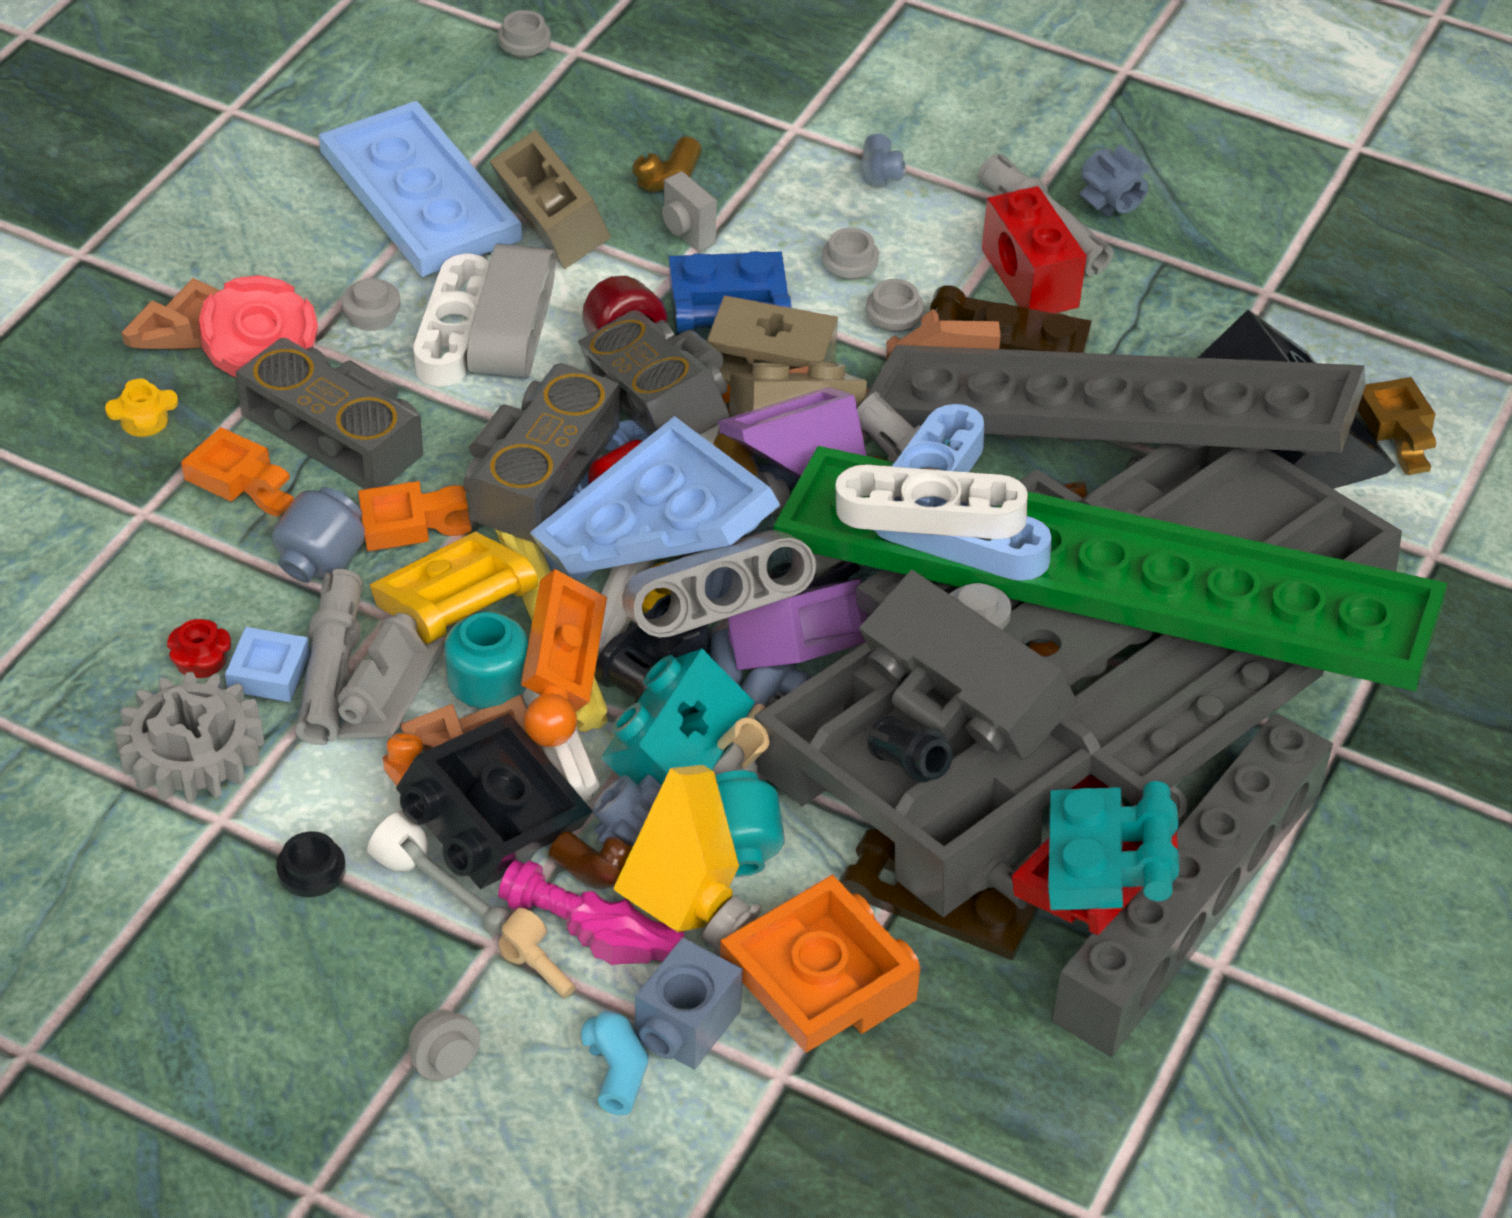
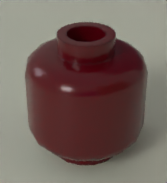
[582,275,667,334]

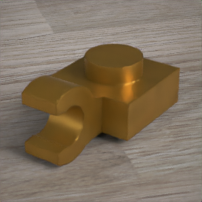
[1357,377,1437,475]

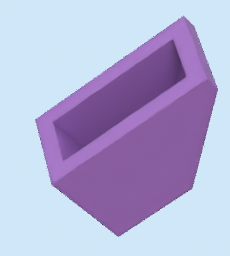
[718,387,867,478]
[728,579,867,670]

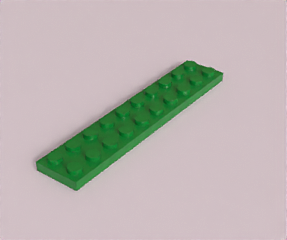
[774,446,1447,692]

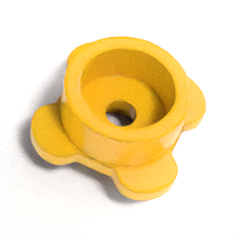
[105,379,178,437]

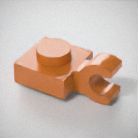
[181,427,294,516]
[358,481,472,552]

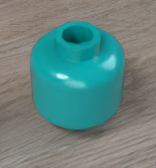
[444,612,528,709]
[715,770,785,877]

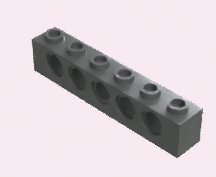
[1052,712,1333,1057]

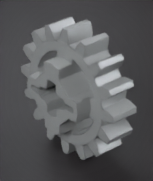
[115,672,264,803]

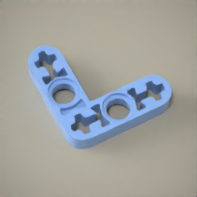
[874,404,1051,581]

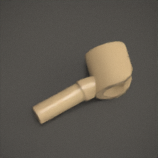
[717,704,770,769]
[499,908,576,999]

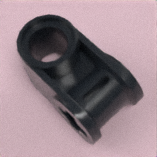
[594,594,710,704]

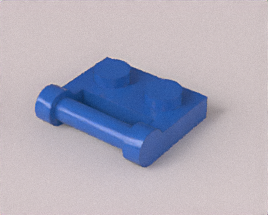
[669,251,792,335]

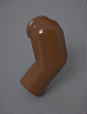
[548,831,633,889]

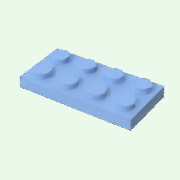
[319,101,522,277]

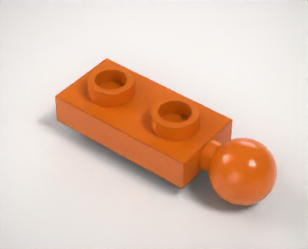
[521,569,607,747]

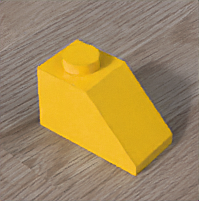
[613,765,739,932]

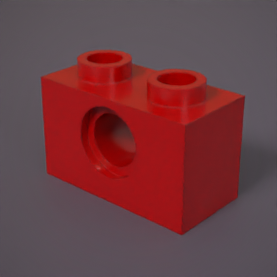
[981,186,1087,314]

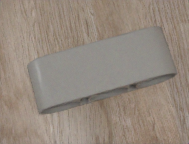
[467,243,555,378]
[622,530,816,638]

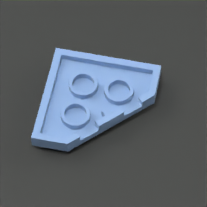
[529,416,780,575]

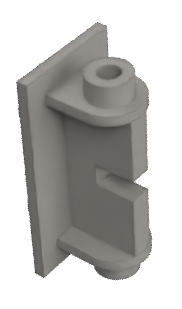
[338,613,445,739]

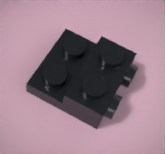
[395,713,593,890]

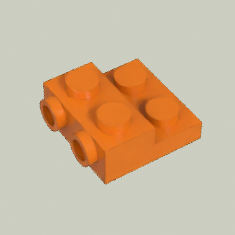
[720,874,921,1053]

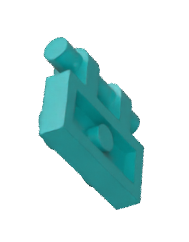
[1048,781,1180,910]

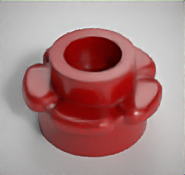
[167,619,231,678]

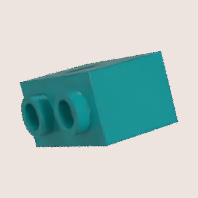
[600,648,755,785]

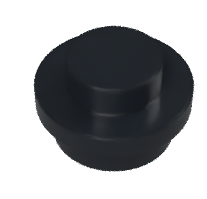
[276,831,346,897]

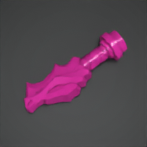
[498,860,685,965]

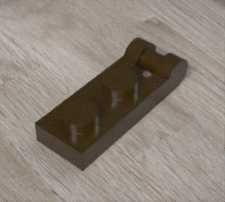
[930,285,1092,353]
[839,828,1039,961]

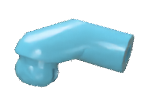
[581,1011,649,1115]

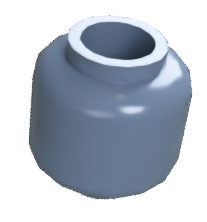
[271,487,365,583]

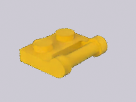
[369,531,538,644]

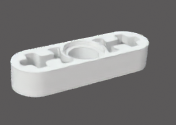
[413,254,490,387]
[836,465,1027,539]

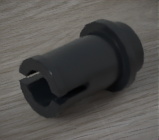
[867,716,953,783]

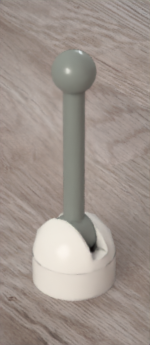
[367,811,510,935]

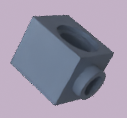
[635,937,743,1070]

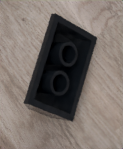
[1197,310,1396,489]

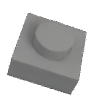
[662,171,717,252]

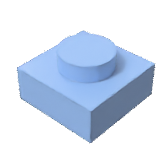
[225,627,310,702]

